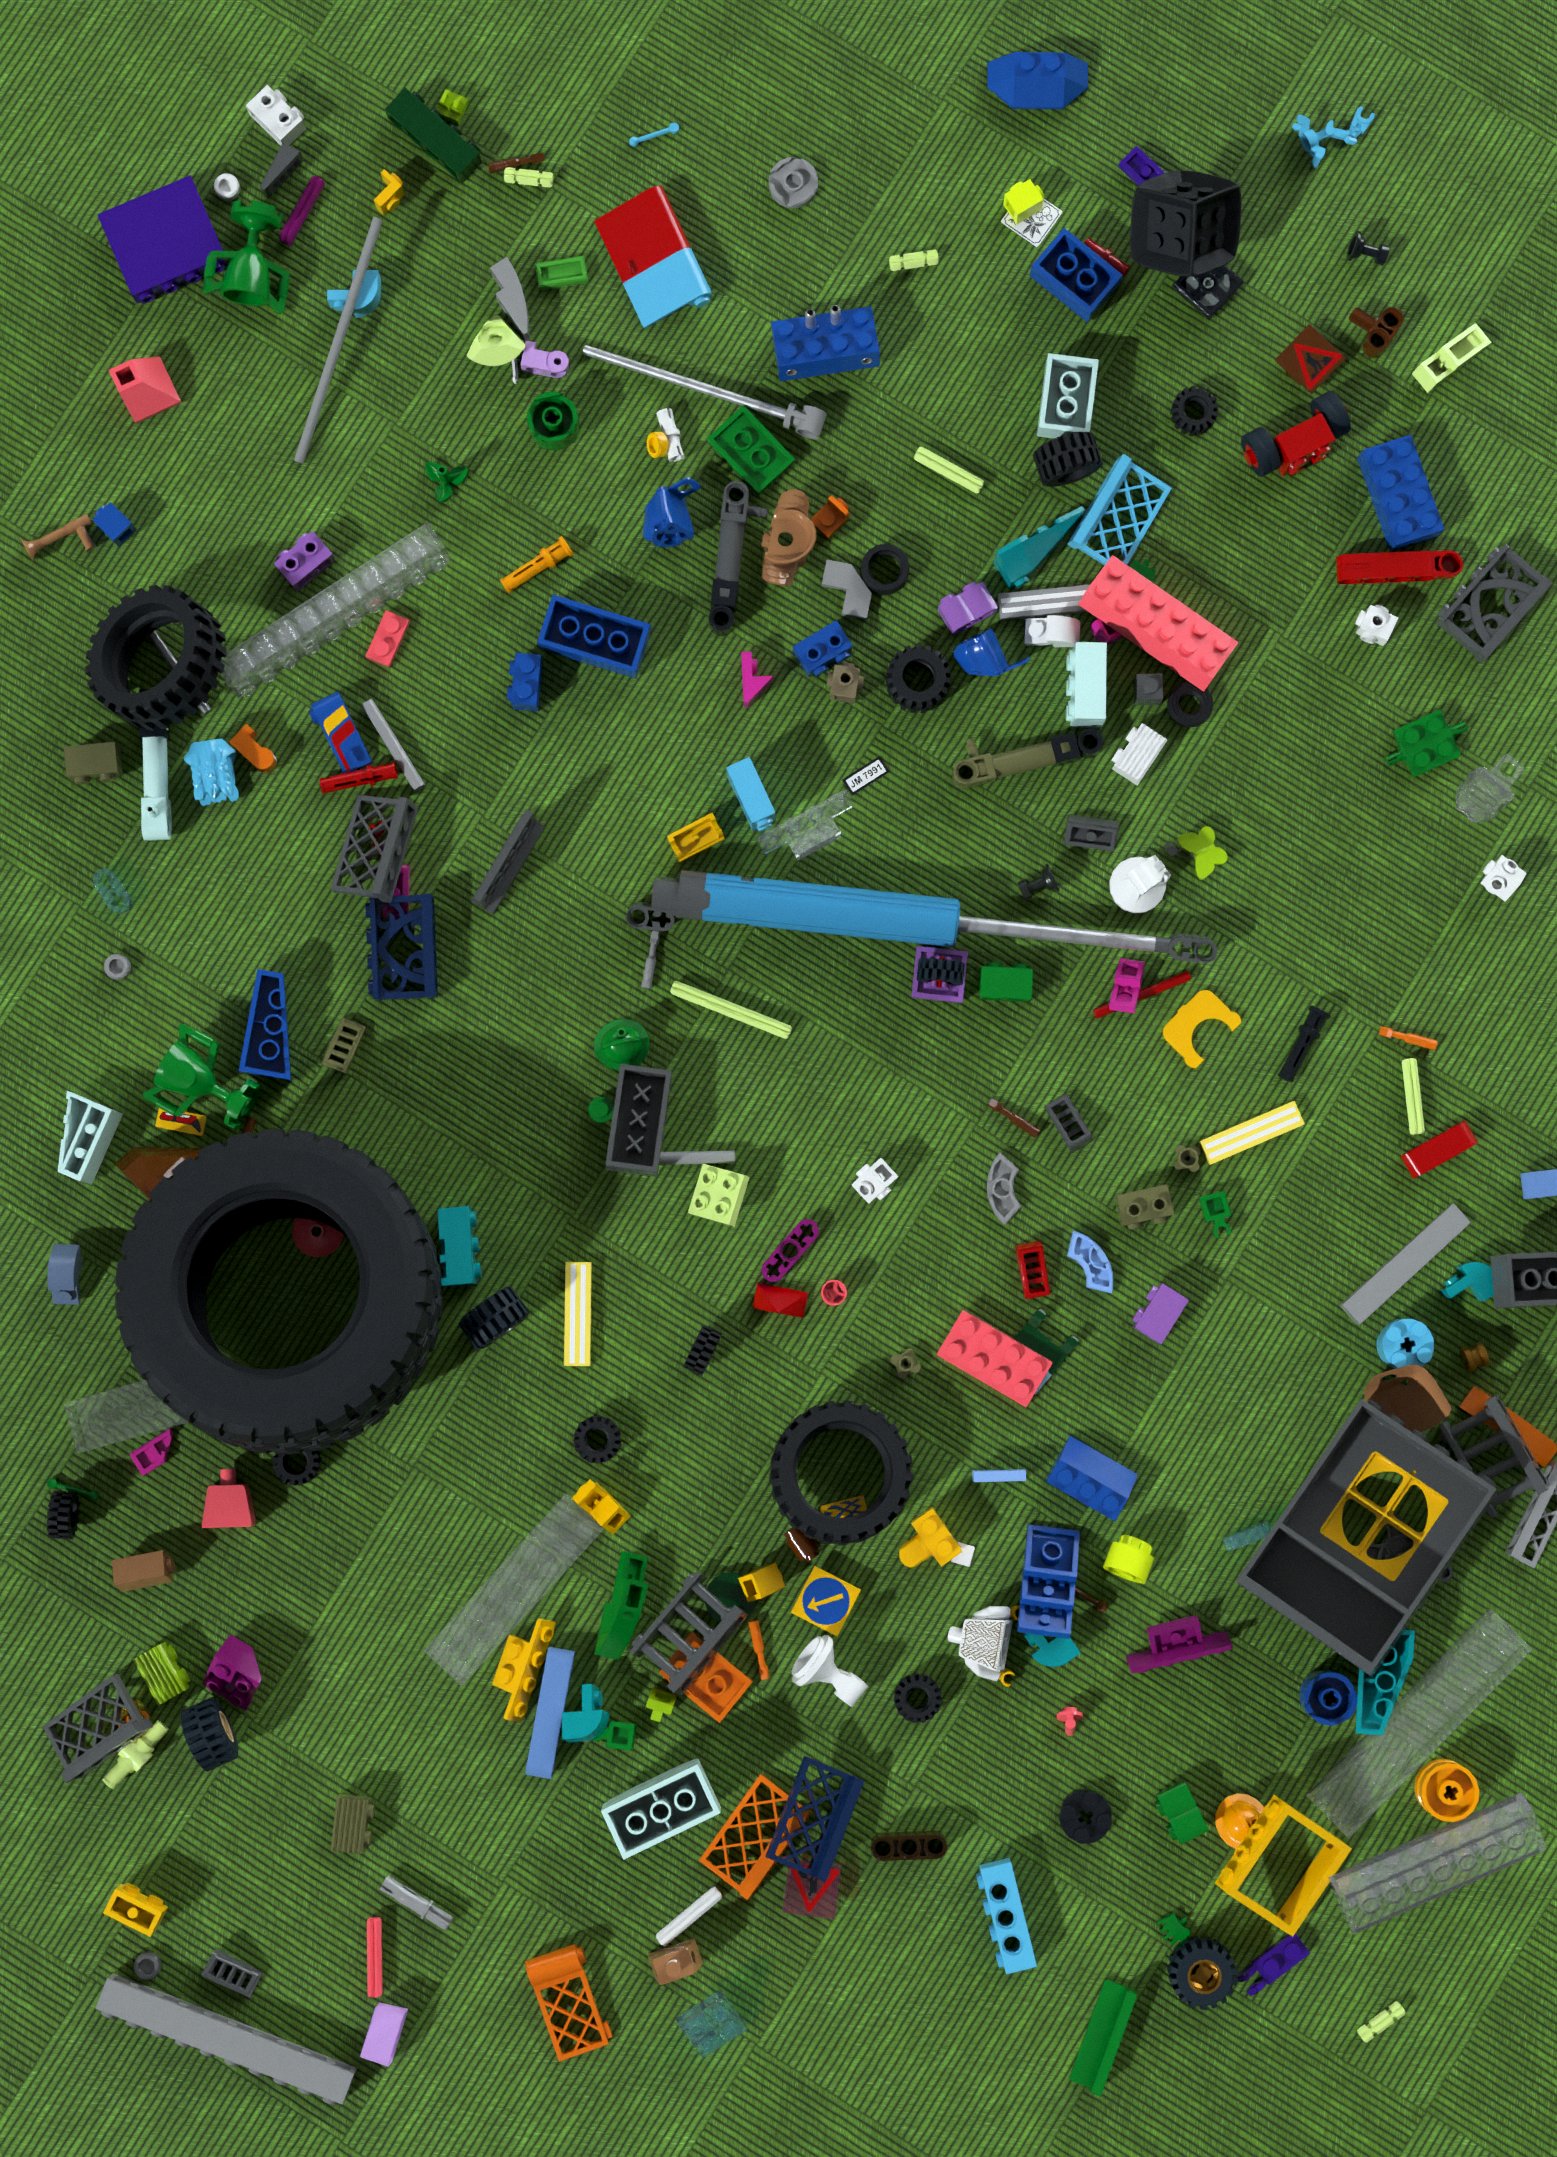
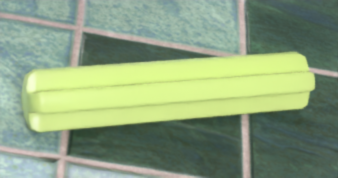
[914,447,984,493]
[1402,1058,1425,1135]

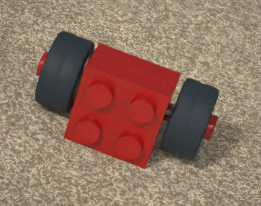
[1241,391,1351,477]

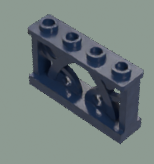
[365,894,438,1001]

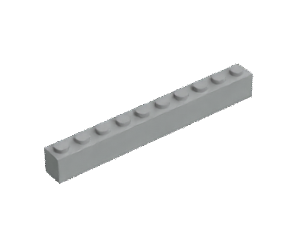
[95,1973,357,2105]

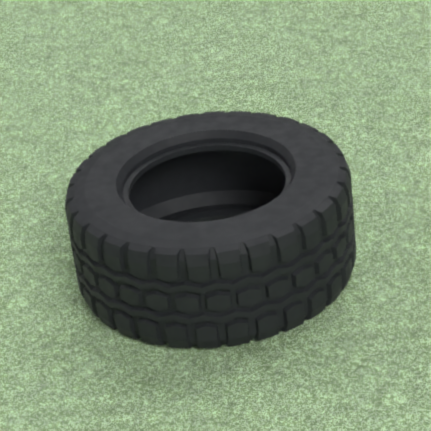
[115,1129,443,1454]

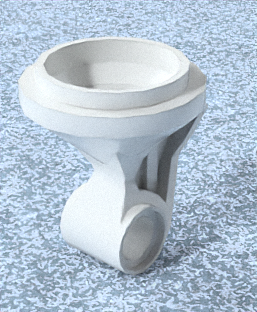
[1109,855,1171,913]
[791,1635,868,1708]

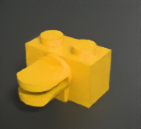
[899,1506,963,1568]

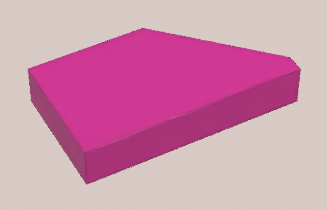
[129,1428,174,1476]

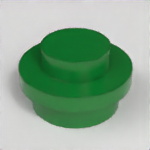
[588,1097,614,1123]

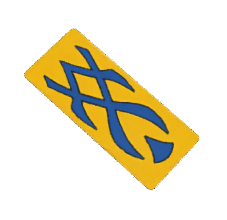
[820,1495,867,1518]

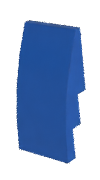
[1017,1524,1080,1639]

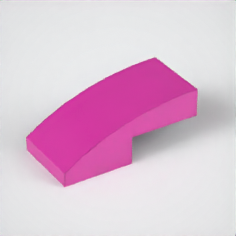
[1109,958,1145,1014]

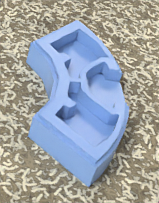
[1067,1231,1113,1293]

